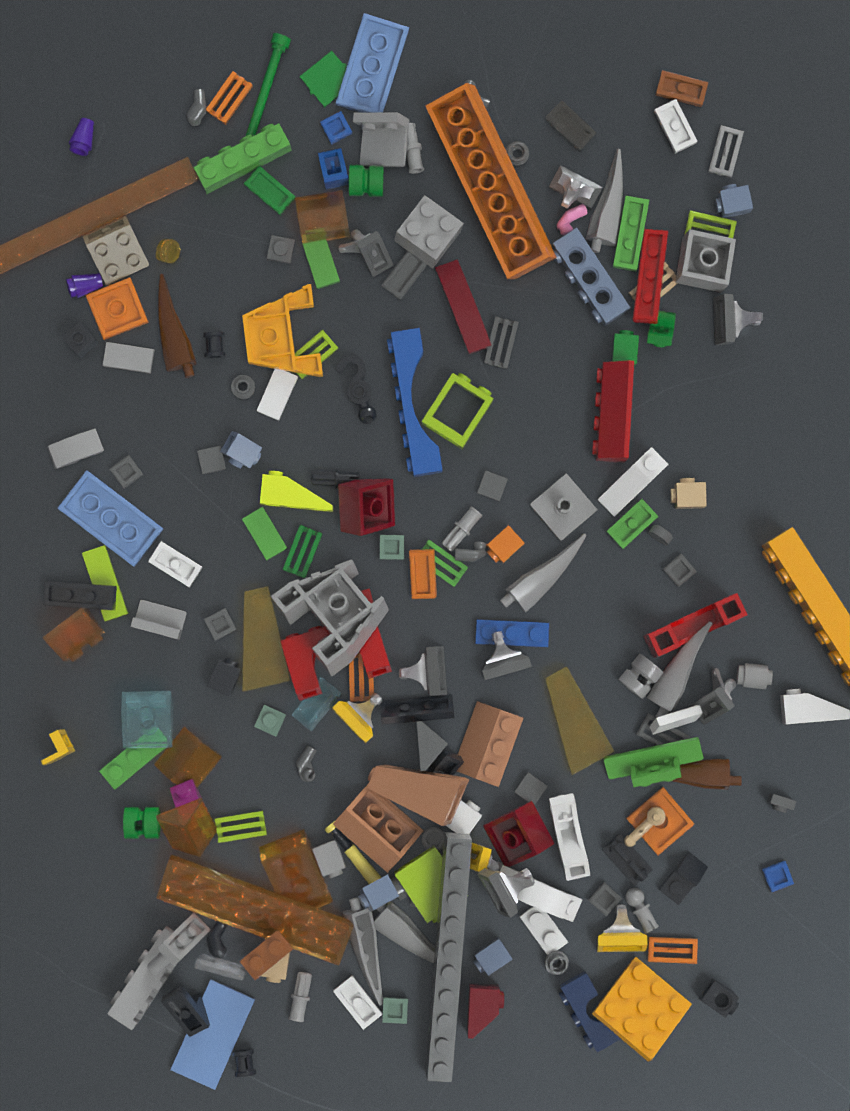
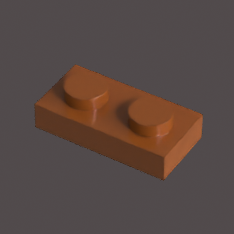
[656,70,708,107]
[240,930,294,980]

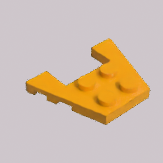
[242,284,323,377]

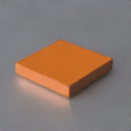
[86,277,149,340]
[626,787,694,855]

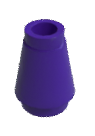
[69,118,94,156]
[66,273,103,299]

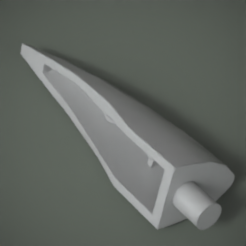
[586,148,623,253]
[500,533,586,613]
[647,621,712,717]
[342,898,383,1006]
[374,901,435,963]

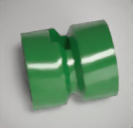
[349,165,384,197]
[123,807,161,839]

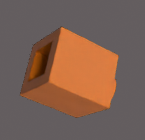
[486,525,525,564]

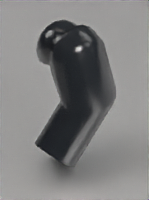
[207,920,228,958]

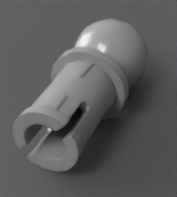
[625,887,659,933]

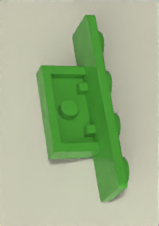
[604,737,703,787]

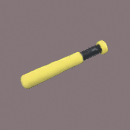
[325,821,382,884]

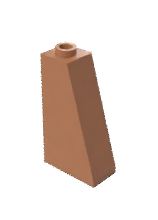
[367,765,469,826]

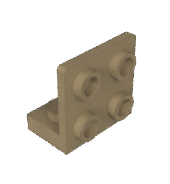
[83,216,149,285]

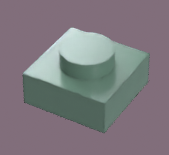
[380,535,404,560]
[254,705,286,737]
[382,997,408,1024]

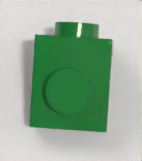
[647,311,676,347]

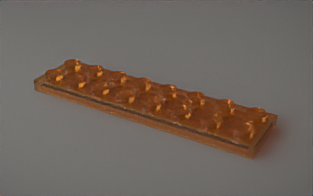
[156,854,354,966]

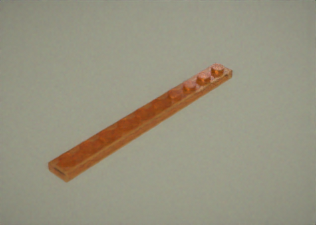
[0,157,199,274]

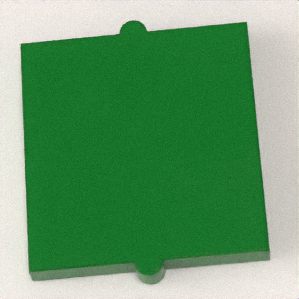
[300,51,347,108]

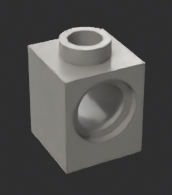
[312,839,346,878]

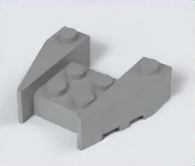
[271,559,389,676]

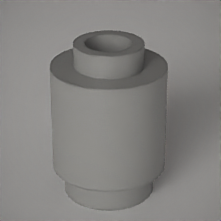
[736,663,773,689]

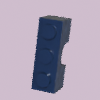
[558,971,621,1053]

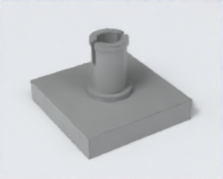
[530,473,597,542]

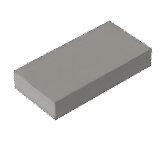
[103,342,155,374]

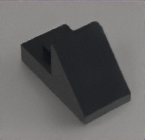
[659,852,708,905]
[161,986,210,1037]

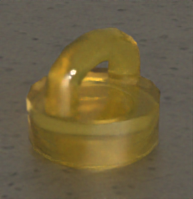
[155,239,180,263]

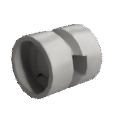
[618,653,664,699]

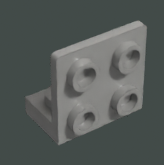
[353,112,409,167]

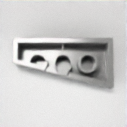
[107,927,177,1030]

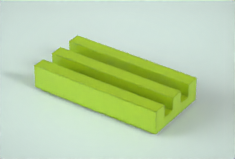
[684,211,737,239]
[295,330,338,379]
[215,811,267,843]

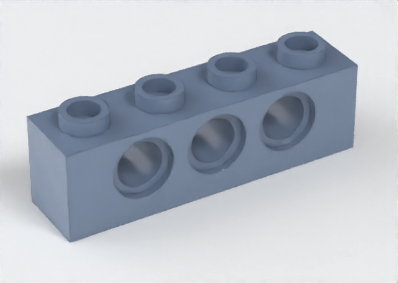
[552,228,630,327]

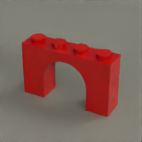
[643,593,748,658]
[280,626,392,701]

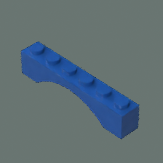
[387,328,442,477]

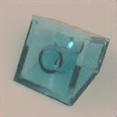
[121,691,174,748]

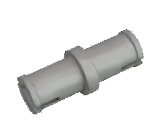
[406,123,424,174]

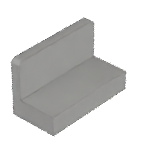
[131,600,187,640]

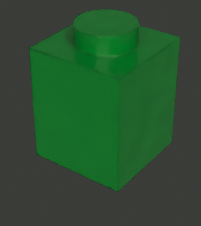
[611,330,639,367]

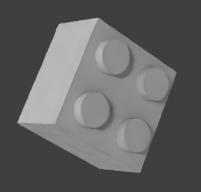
[394,195,464,269]
[675,229,736,292]

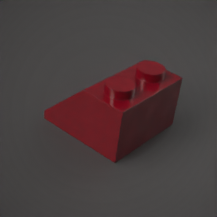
[338,478,395,536]
[483,801,555,867]
[467,983,504,1039]

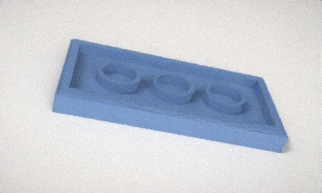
[336,13,409,113]
[58,470,163,567]
[171,979,255,1090]

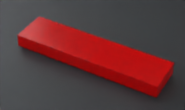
[633,229,668,324]

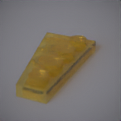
[243,586,290,692]
[545,667,614,775]

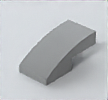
[47,428,104,469]

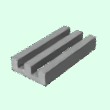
[708,125,744,179]

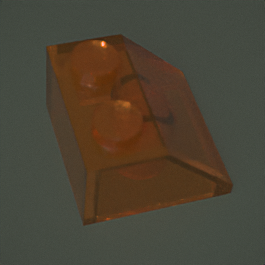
[295,190,350,244]
[43,608,105,662]

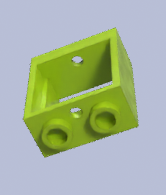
[422,373,494,449]

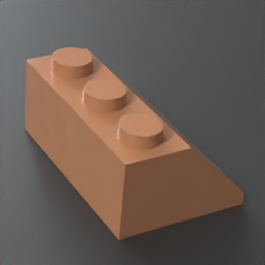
[457,701,523,787]
[333,783,424,873]

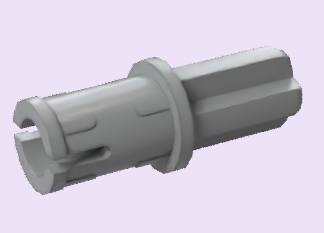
[442,506,482,551]
[288,972,312,1022]

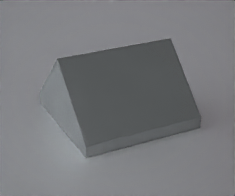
[417,721,448,771]

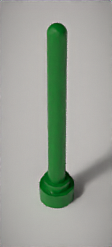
[246,33,291,136]

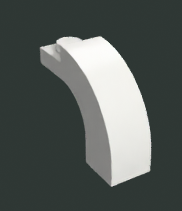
[549,793,590,881]
[500,865,582,922]

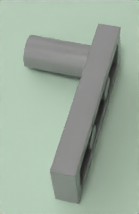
[147,913,211,975]

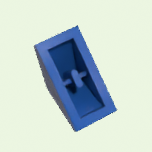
[318,148,349,190]

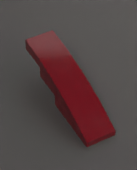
[435,259,492,354]

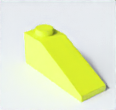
[260,471,333,512]

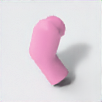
[557,204,587,236]

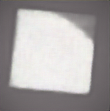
[194,954,247,981]

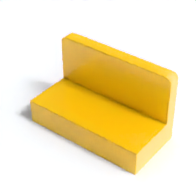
[41,729,75,765]

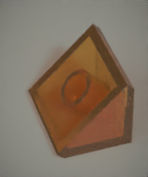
[154,727,222,788]
[156,797,217,857]

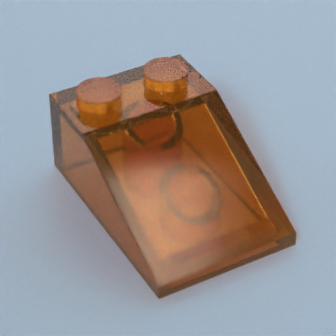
[259,829,333,919]

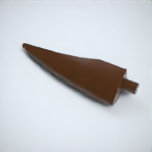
[158,274,197,378]
[673,759,742,790]

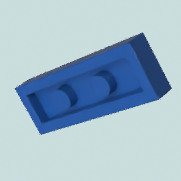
[475,620,549,647]

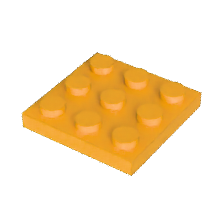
[592,957,692,1062]

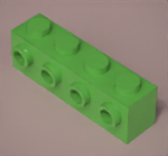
[194,123,292,194]

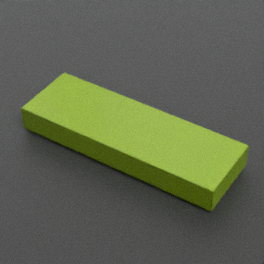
[82,545,128,622]

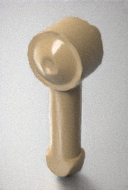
[624,806,666,847]

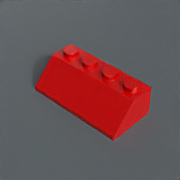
[592,360,634,462]

